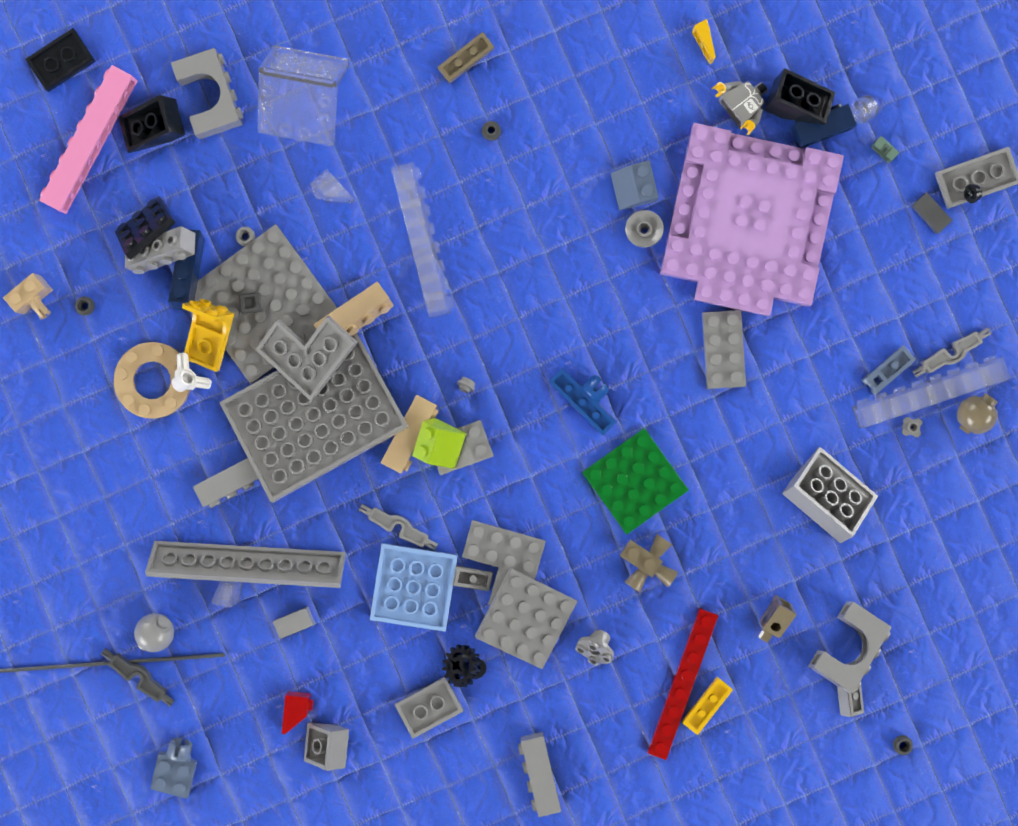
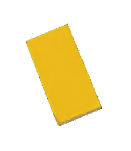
[692,19,716,64]

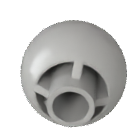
[134,613,174,652]

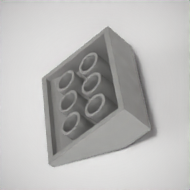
[782,447,878,543]

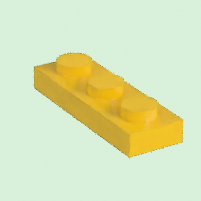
[681,677,733,735]

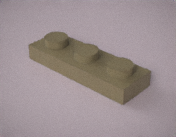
[438,32,494,84]

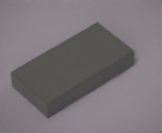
[911,193,953,234]

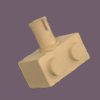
[3,273,53,320]

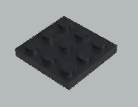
[115,196,176,260]

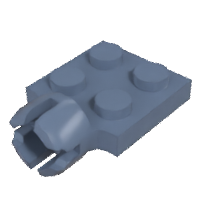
[150,738,198,799]

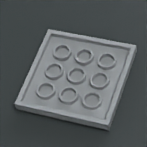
[475,567,578,669]

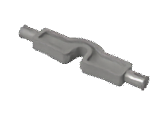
[912,328,992,378]
[359,504,438,551]

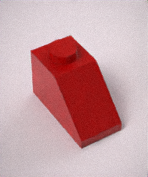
[281,691,314,734]

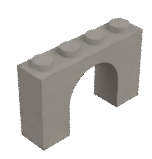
[171,48,244,139]
[808,601,892,693]

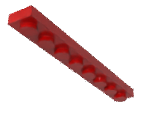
[647,608,718,760]

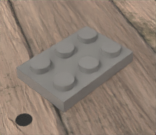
[395,677,464,739]

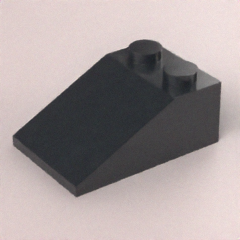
[765,68,835,125]
[119,95,185,153]

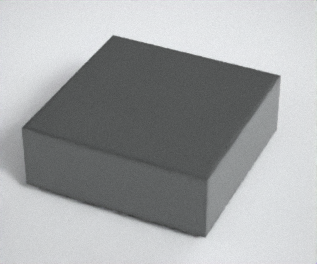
[239,292,262,314]

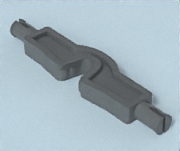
[101,648,175,707]

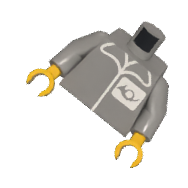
[711,81,768,135]

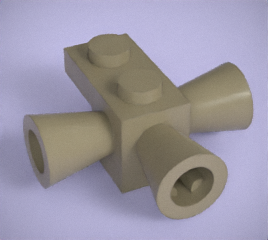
[620,534,678,593]

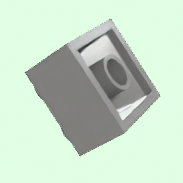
[304,722,349,771]

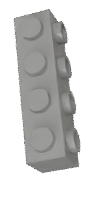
[125,226,196,274]

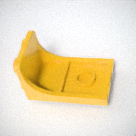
[182,299,234,372]

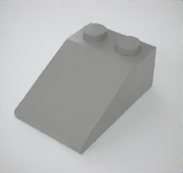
[437,420,494,475]

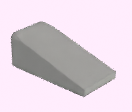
[453,565,493,591]
[272,606,315,639]

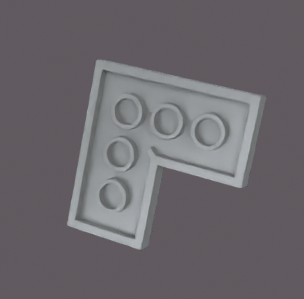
[255,316,358,401]
[462,520,546,605]

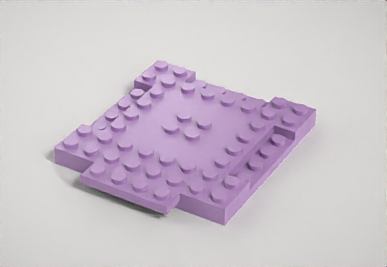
[660,123,844,316]

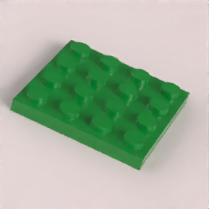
[582,428,689,535]

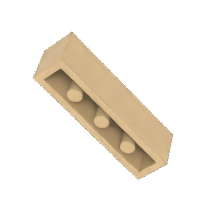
[313,281,394,336]
[381,395,439,474]

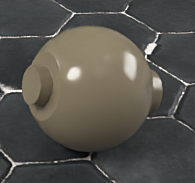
[957,393,998,434]

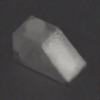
[310,169,355,203]
[212,581,243,608]

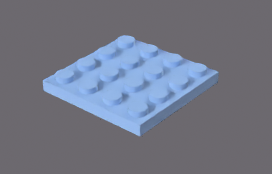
[370,543,458,632]

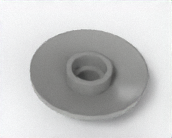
[625,210,664,247]

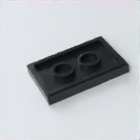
[26,28,96,92]

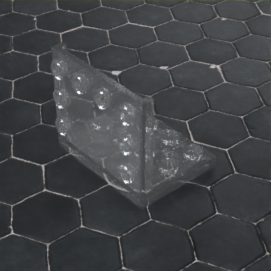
[258,46,349,146]

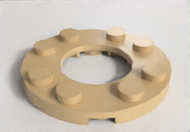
[114,342,191,419]

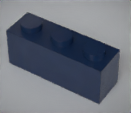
[790,103,857,148]

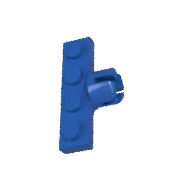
[549,368,617,436]

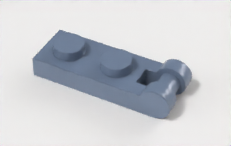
[861,345,916,395]

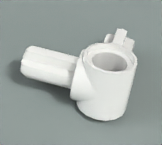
[172,353,212,392]

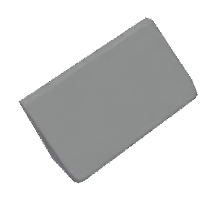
[837,686,864,717]

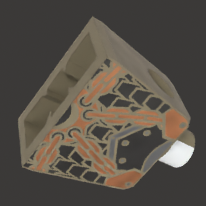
[758,594,797,643]

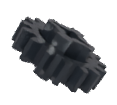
[442,645,481,687]

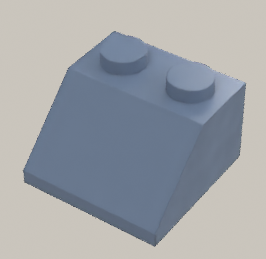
[610,160,659,211]

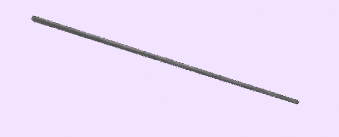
[0,653,225,673]

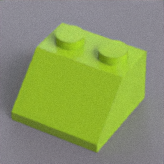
[412,418,466,469]

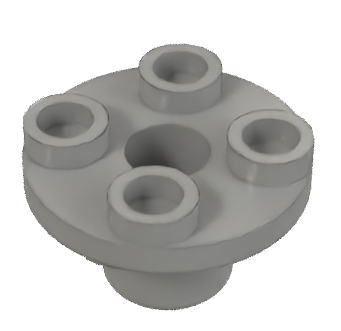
[575,630,614,666]

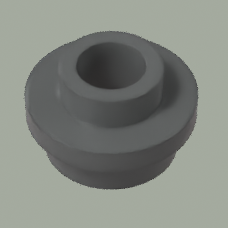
[482,121,501,141]
[75,296,95,316]
[893,735,913,755]

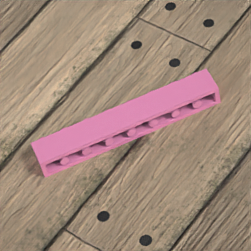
[39,65,137,214]

